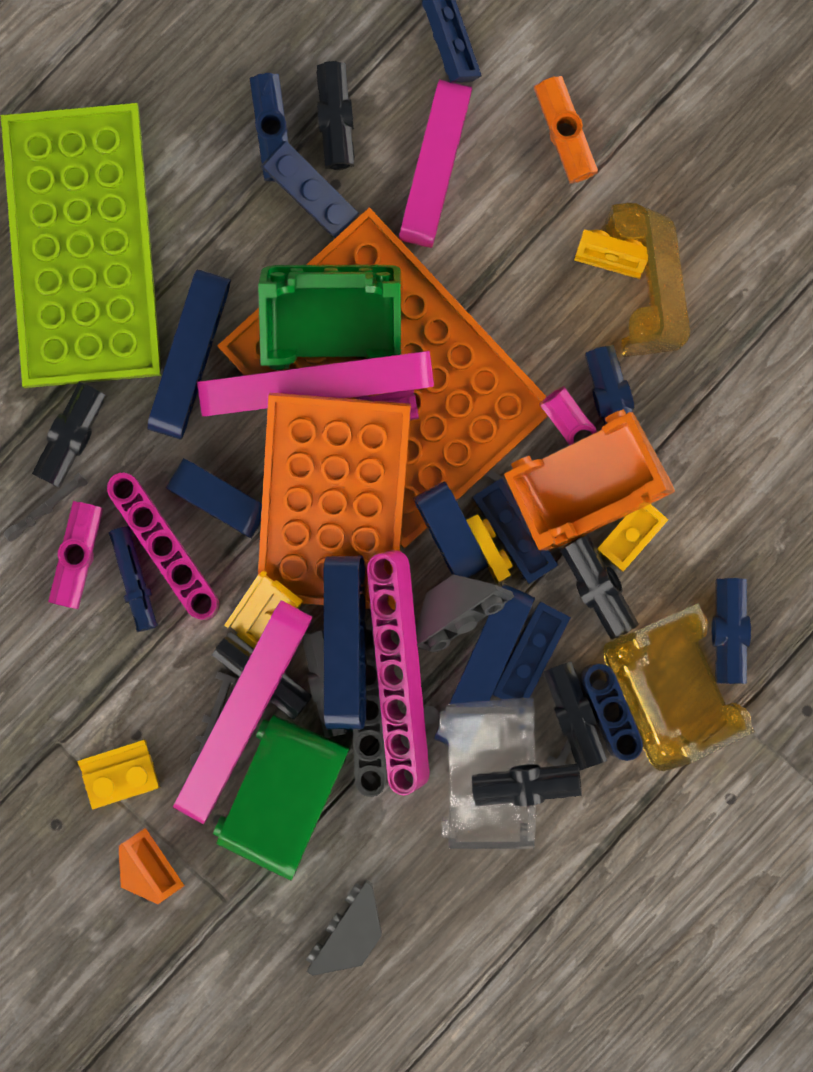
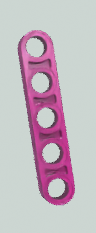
[399,79,472,248]
[107,473,219,620]

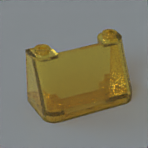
[604,203,690,357]
[603,603,755,771]

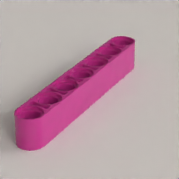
[197,351,434,416]
[367,550,430,796]
[173,600,313,824]

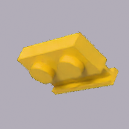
[574,229,651,279]
[224,570,303,649]
[77,739,161,810]

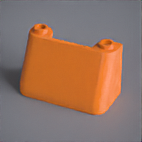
[504,409,675,551]

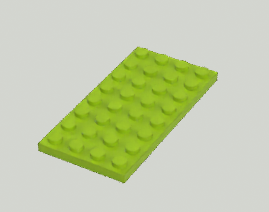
[1,103,162,388]

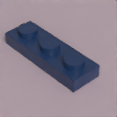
[422,0,482,83]
[260,141,359,238]
[472,478,558,585]
[492,602,571,710]

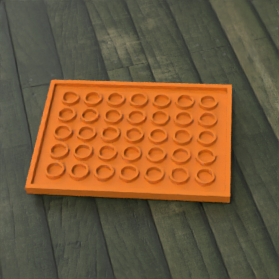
[217,207,548,549]

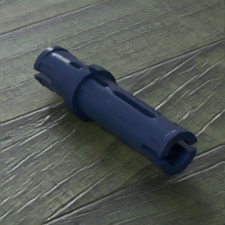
[108,526,158,632]

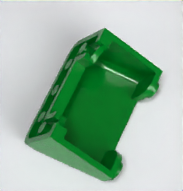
[258,265,401,370]
[213,715,350,881]

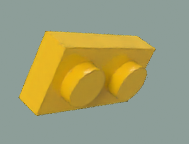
[596,504,669,572]
[466,514,513,584]

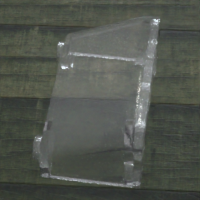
[440,698,537,849]

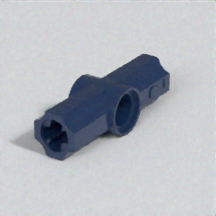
[249,73,289,182]
[585,345,634,424]
[712,578,751,684]

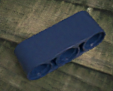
[166,458,262,539]
[413,481,489,578]
[580,663,643,761]

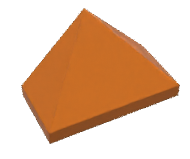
[119,828,185,904]

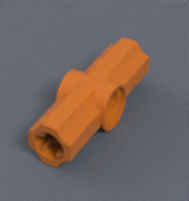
[534,76,598,183]

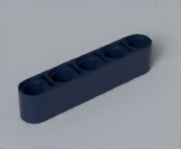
[147,269,231,440]
[324,555,366,729]
[434,583,535,753]

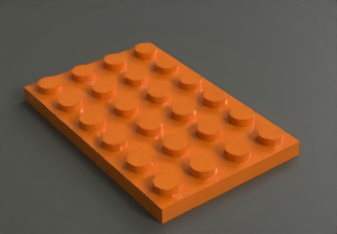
[258,392,411,610]

